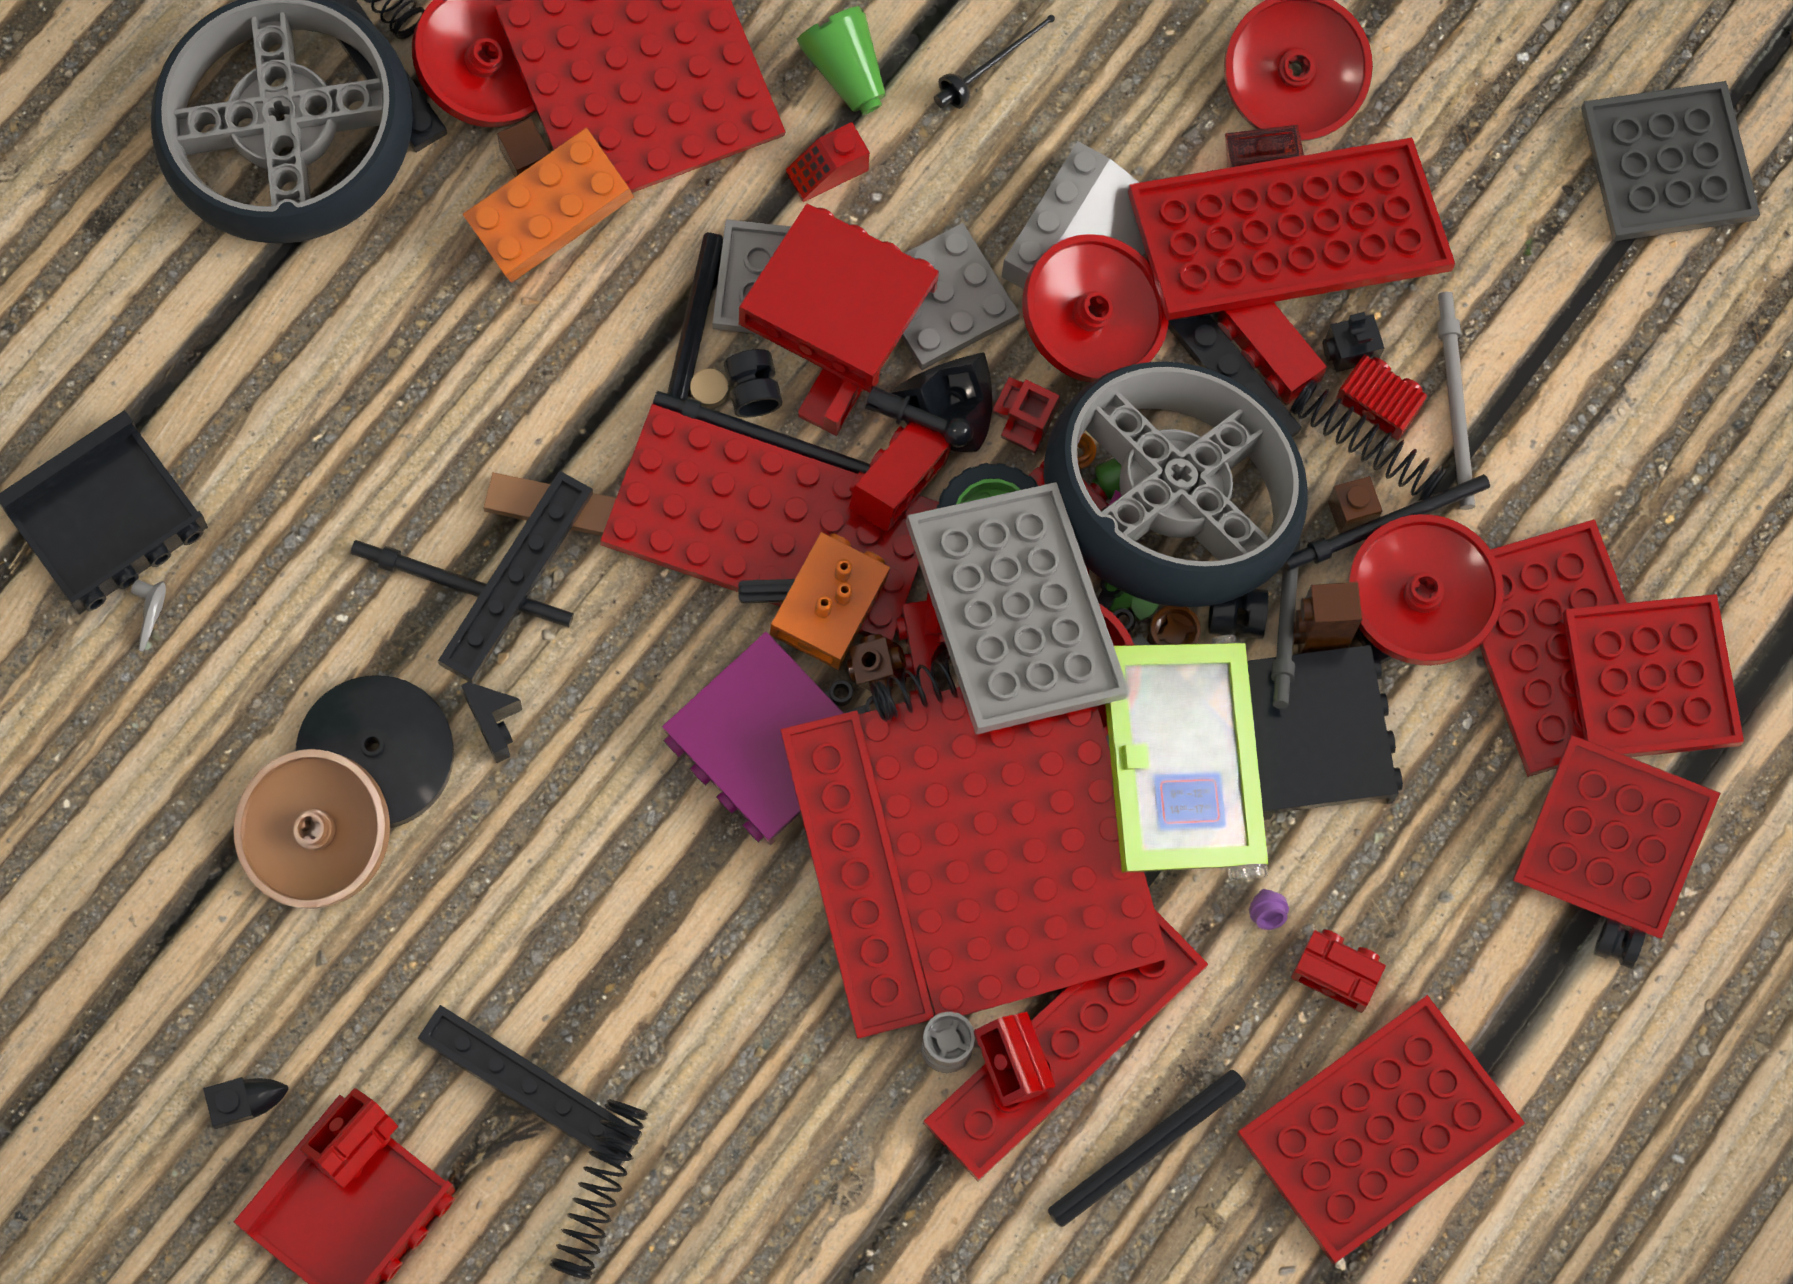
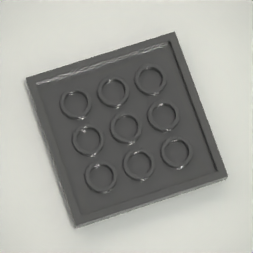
[1581,81,1760,241]

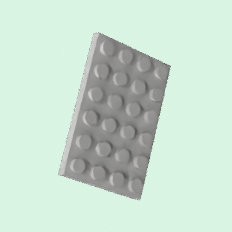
[906,482,1130,734]

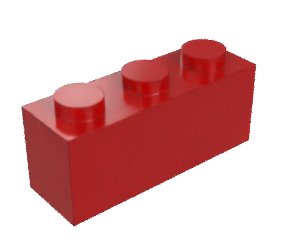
[1217,302,1327,405]
[848,422,951,532]

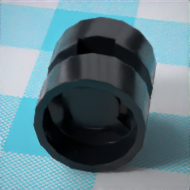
[724,349,782,418]
[1208,588,1268,639]

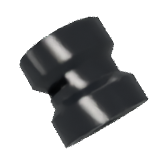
[1594,918,1646,969]

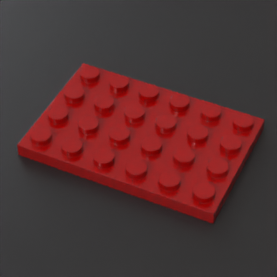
[1479,519,1627,777]
[1237,995,1526,1265]

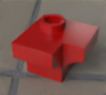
[992,377,1060,454]

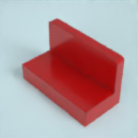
[798,369,863,436]

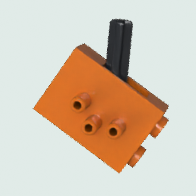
[738,532,890,670]

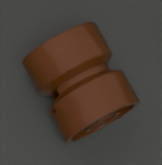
[1146,606,1201,668]

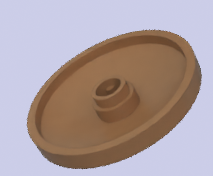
[234,749,390,909]

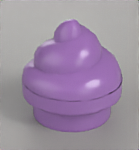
[1249,889,1289,930]

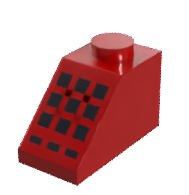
[786,122,870,202]

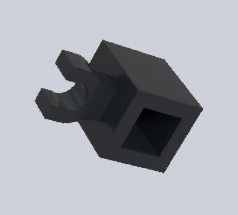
[1322,312,1385,372]

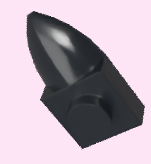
[203,1077,289,1129]

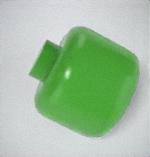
[1092,458,1122,500]

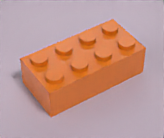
[463,128,634,283]

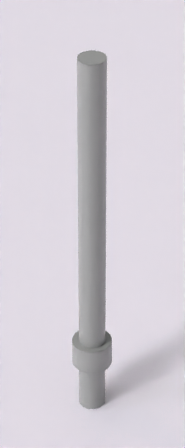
[1437,292,1475,510]

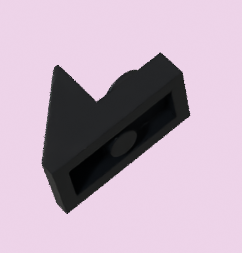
[461,682,522,763]

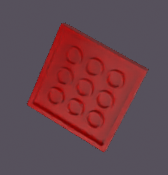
[1563,594,1744,757]
[1513,734,1721,939]

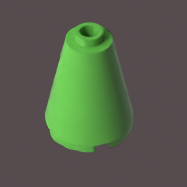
[797,6,886,115]

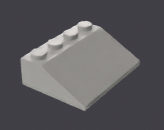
[1001,141,1146,289]

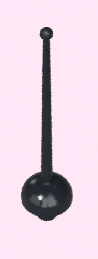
[934,15,1055,109]

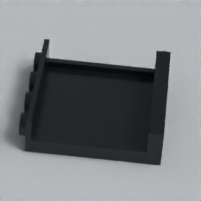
[0,410,208,615]
[1247,645,1403,820]

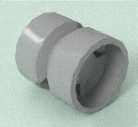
[921,1012,975,1073]

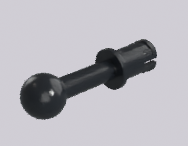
[865,385,973,447]

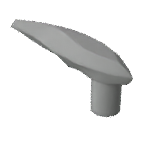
[131,580,166,652]

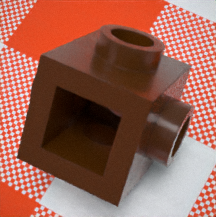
[847,634,906,693]

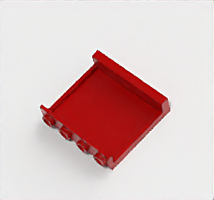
[738,203,939,393]
[234,1094,455,1284]

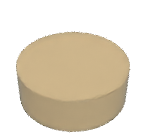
[690,369,728,409]

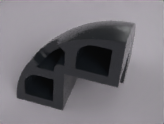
[890,352,992,452]

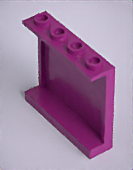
[662,632,844,845]

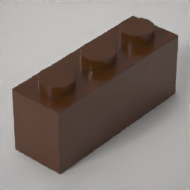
[1293,582,1362,654]

